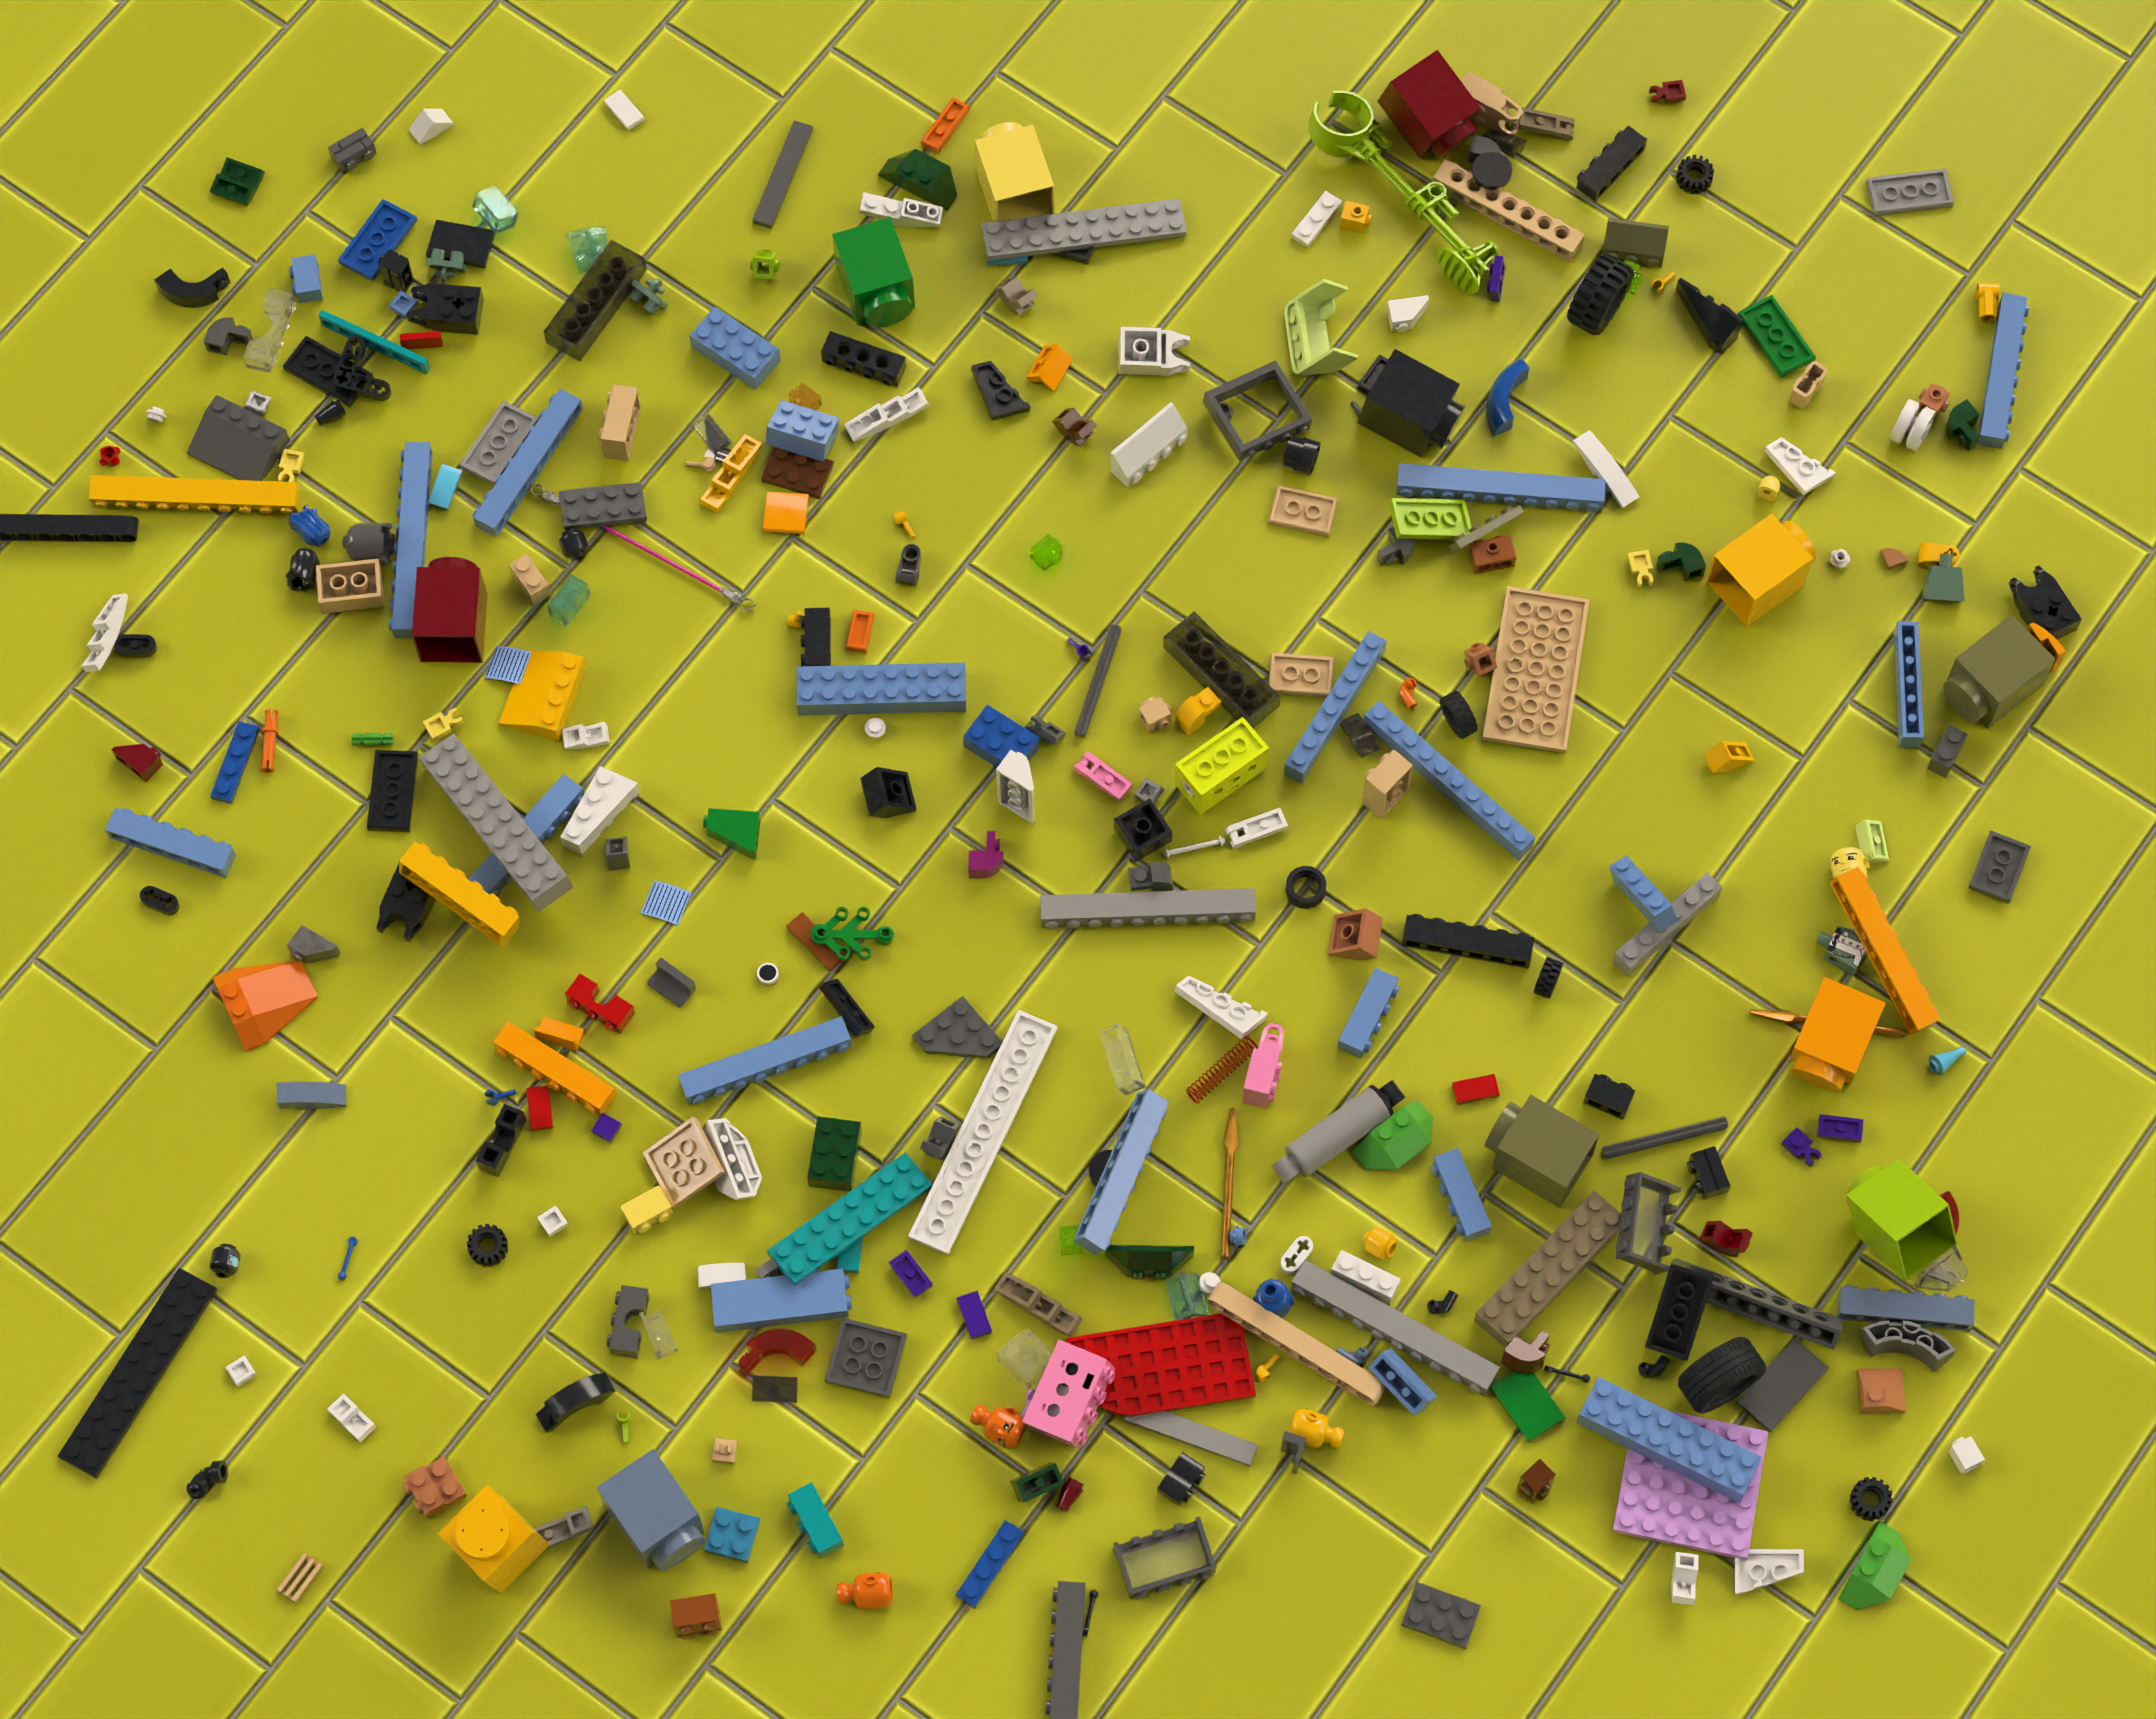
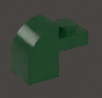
[1946,399,1980,451]
[1656,542,1706,581]

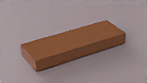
[786,912,846,971]

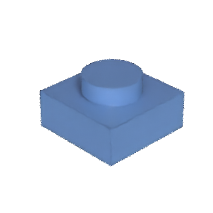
[389,291,418,319]

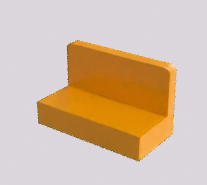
[1026,344,1072,391]
[534,1017,585,1051]

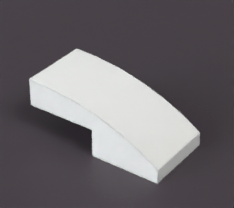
[562,722,610,750]
[697,1263,746,1289]
[327,1393,377,1443]

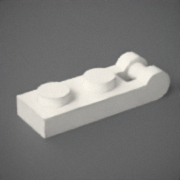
[1225,808,1288,849]

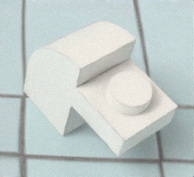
[1670,1552,1698,1606]

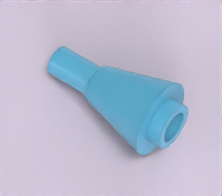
[1929,1046,1966,1075]

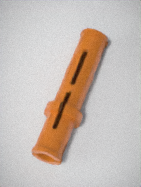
[260,709,279,773]

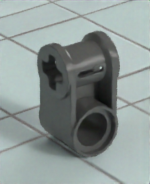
[895,544,921,586]

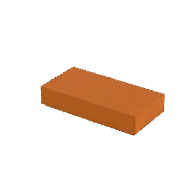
[846,610,874,653]

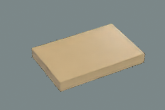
[1268,485,1338,537]
[1268,652,1334,698]

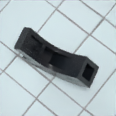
[154,267,231,308]
[536,1373,616,1433]

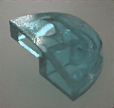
[565,227,607,274]

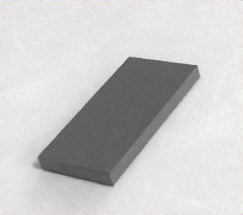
[1736,1338,1829,1433]

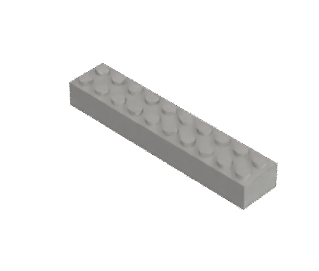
[419,733,573,912]

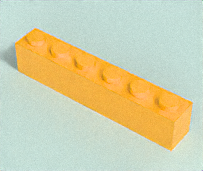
[493,1022,616,1115]

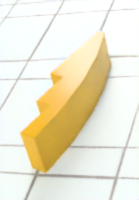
[700,434,762,513]

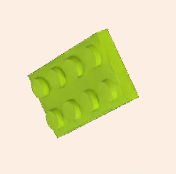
[1388,498,1472,540]

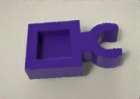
[1781,1128,1822,1167]

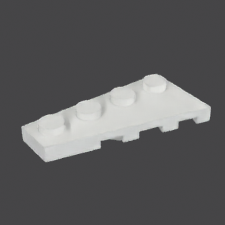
[1174,976,1268,1039]

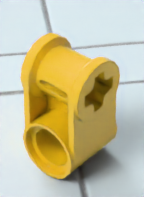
[1918,543,1960,570]

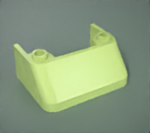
[1284,279,1358,376]

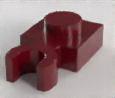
[1649,80,1686,103]

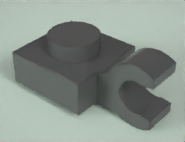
[1026,715,1066,745]

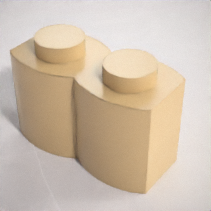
[1789,361,1828,409]

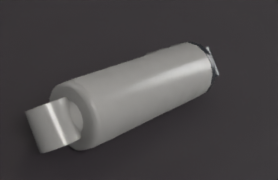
[1272,1080,1406,1184]

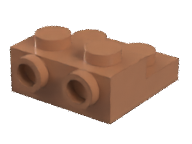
[402,1456,467,1518]

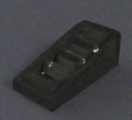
[1481,129,1527,158]

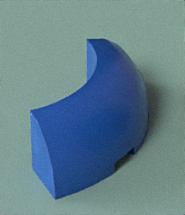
[1486,359,1529,437]

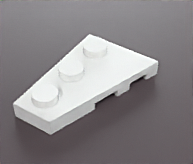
[1764,437,1836,495]
[1735,1549,1804,1595]

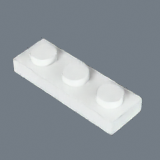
[1291,191,1342,248]

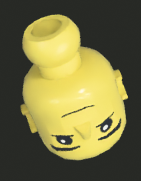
[1830,847,1869,879]

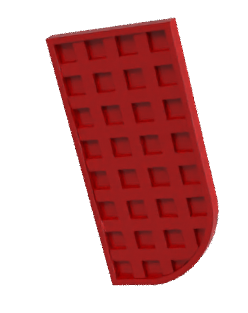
[1065,1313,1256,1417]

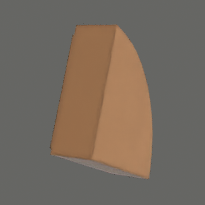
[1880,548,1908,570]

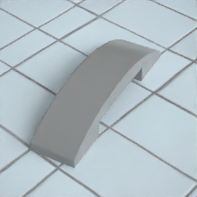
[534,1506,594,1549]

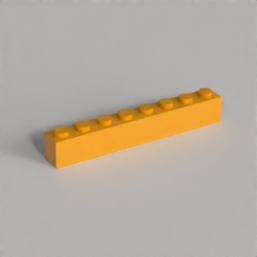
[1829,867,1940,1035]

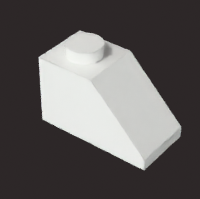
[1387,295,1429,332]

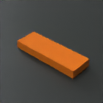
[921,97,970,154]

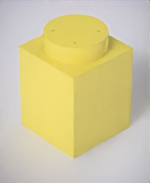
[975,122,1054,221]

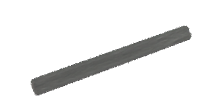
[1075,625,1121,738]
[1602,1116,1728,1159]

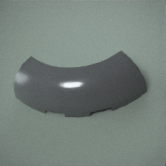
[1861,1320,1956,1372]

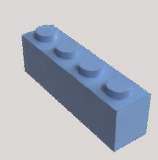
[1609,855,1677,932]
[1337,968,1400,1058]
[1431,1148,1492,1242]

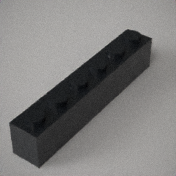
[1402,914,1535,969]

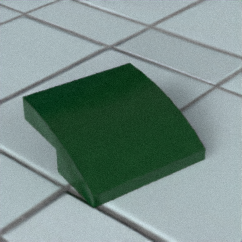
[210,157,265,206]

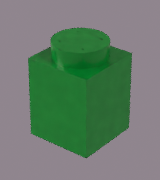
[832,217,915,327]

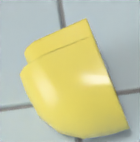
[1756,475,1780,502]

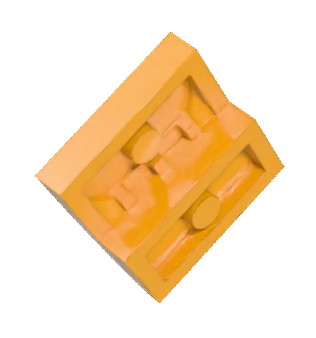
[763,492,809,534]
[2027,623,2066,672]

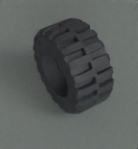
[1567,254,1634,335]

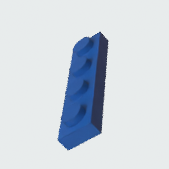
[210,721,260,804]
[956,1520,1024,1609]

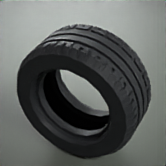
[1678,1336,1766,1414]

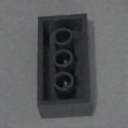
[1645,1259,1715,1361]

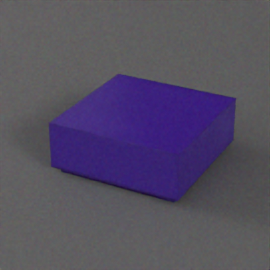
[591,1113,622,1143]

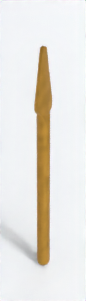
[1749,1009,1906,1037]
[1221,1107,1238,1260]

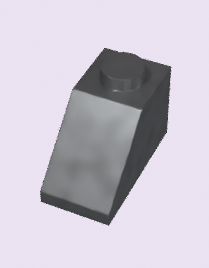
[287,925,340,963]

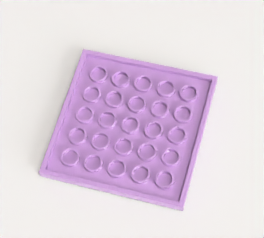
[1613,1410,1768,1561]

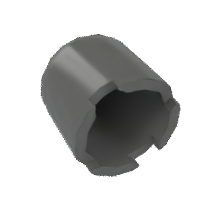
[343,523,395,565]

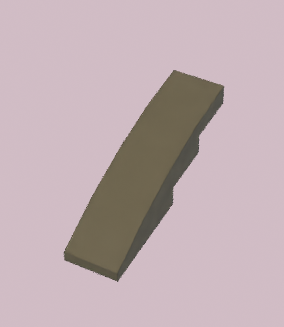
[994,1272,1082,1337]

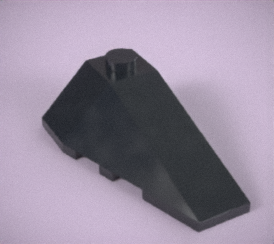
[1676,278,1743,354]

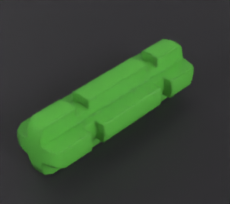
[352,733,394,745]

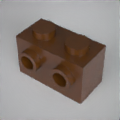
[1517,1459,1556,1504]

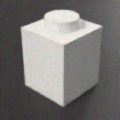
[1948,1436,1985,1475]

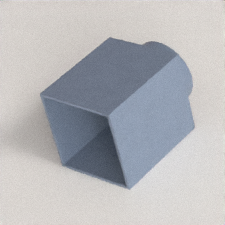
[596,1449,705,1571]

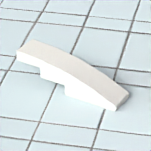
[844,387,930,442]
[1572,430,1639,509]
[81,593,128,672]

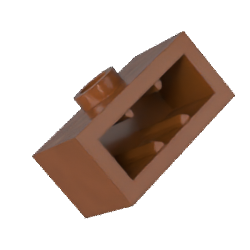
[1468,535,1516,575]

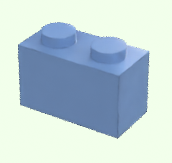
[289,254,323,303]

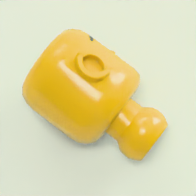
[1288,1408,1344,1449]

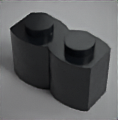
[1157,1452,1206,1507]

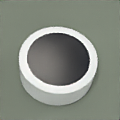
[757,963,779,985]

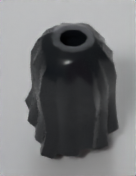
[285,548,320,592]

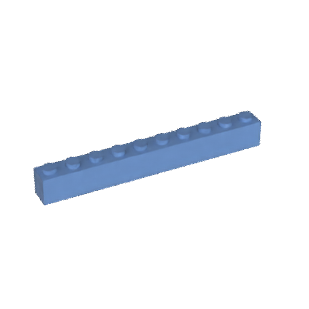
[389,442,432,638]
[1396,463,1606,512]
[1363,701,1535,861]

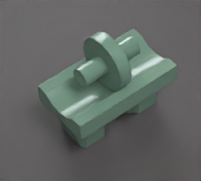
[426,248,467,283]
[629,278,668,315]

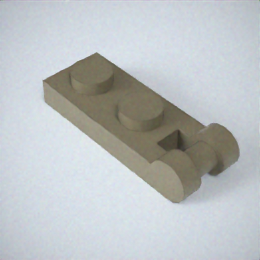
[1518,107,1575,141]

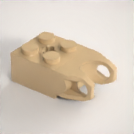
[1461,71,1523,136]

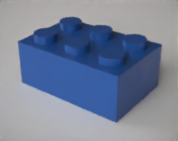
[963,705,1040,767]

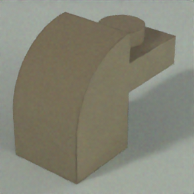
[995,277,1037,315]

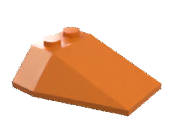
[213,961,318,1052]

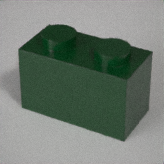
[1010,1462,1065,1502]

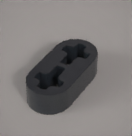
[140,886,180,916]

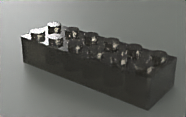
[543,240,647,362]
[1163,611,1280,728]

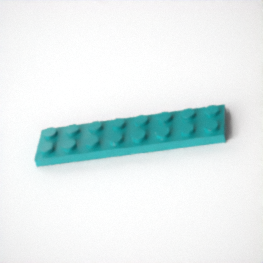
[767,1152,933,1286]

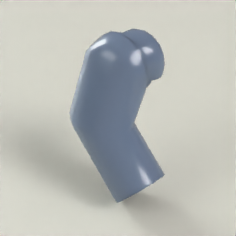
[1336,1346,1368,1365]

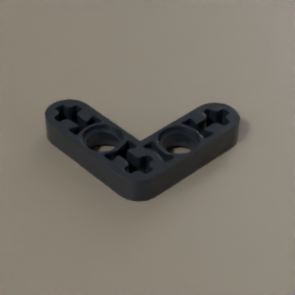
[333,336,391,401]

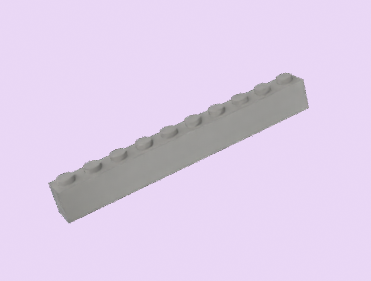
[1040,888,1256,929]
[1291,1260,1500,1395]

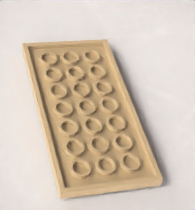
[1482,586,1590,754]

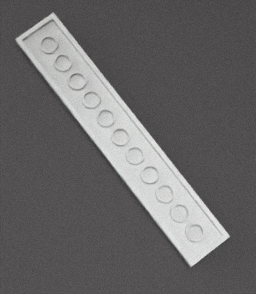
[908,1010,1058,1256]

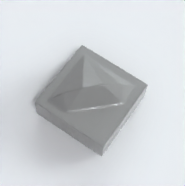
[244,390,271,417]
[1134,778,1164,805]

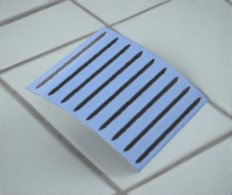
[484,646,532,684]
[641,881,691,925]

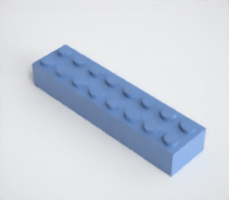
[797,663,966,715]
[1577,1377,1762,1504]

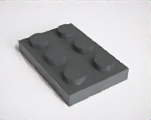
[1968,831,2031,904]
[1401,1582,1481,1649]

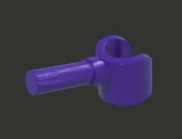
[1067,638,1092,662]

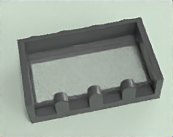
[1615,1172,1681,1275]
[1113,1516,1216,1600]

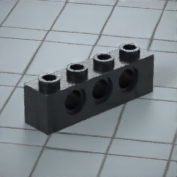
[821,331,907,387]

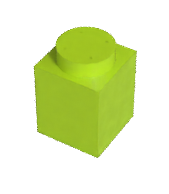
[1846,1158,1958,1281]

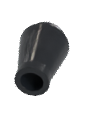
[314,400,347,426]

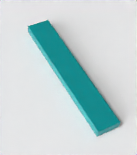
[318,310,430,374]

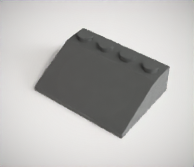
[187,395,290,481]

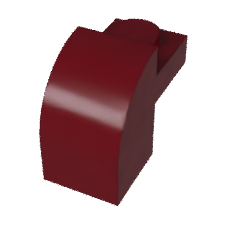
[1699,1221,1753,1257]

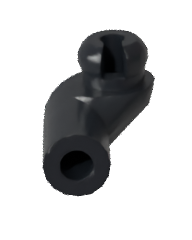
[1427,1290,1458,1315]
[1638,1355,1670,1378]

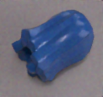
[288,505,330,546]

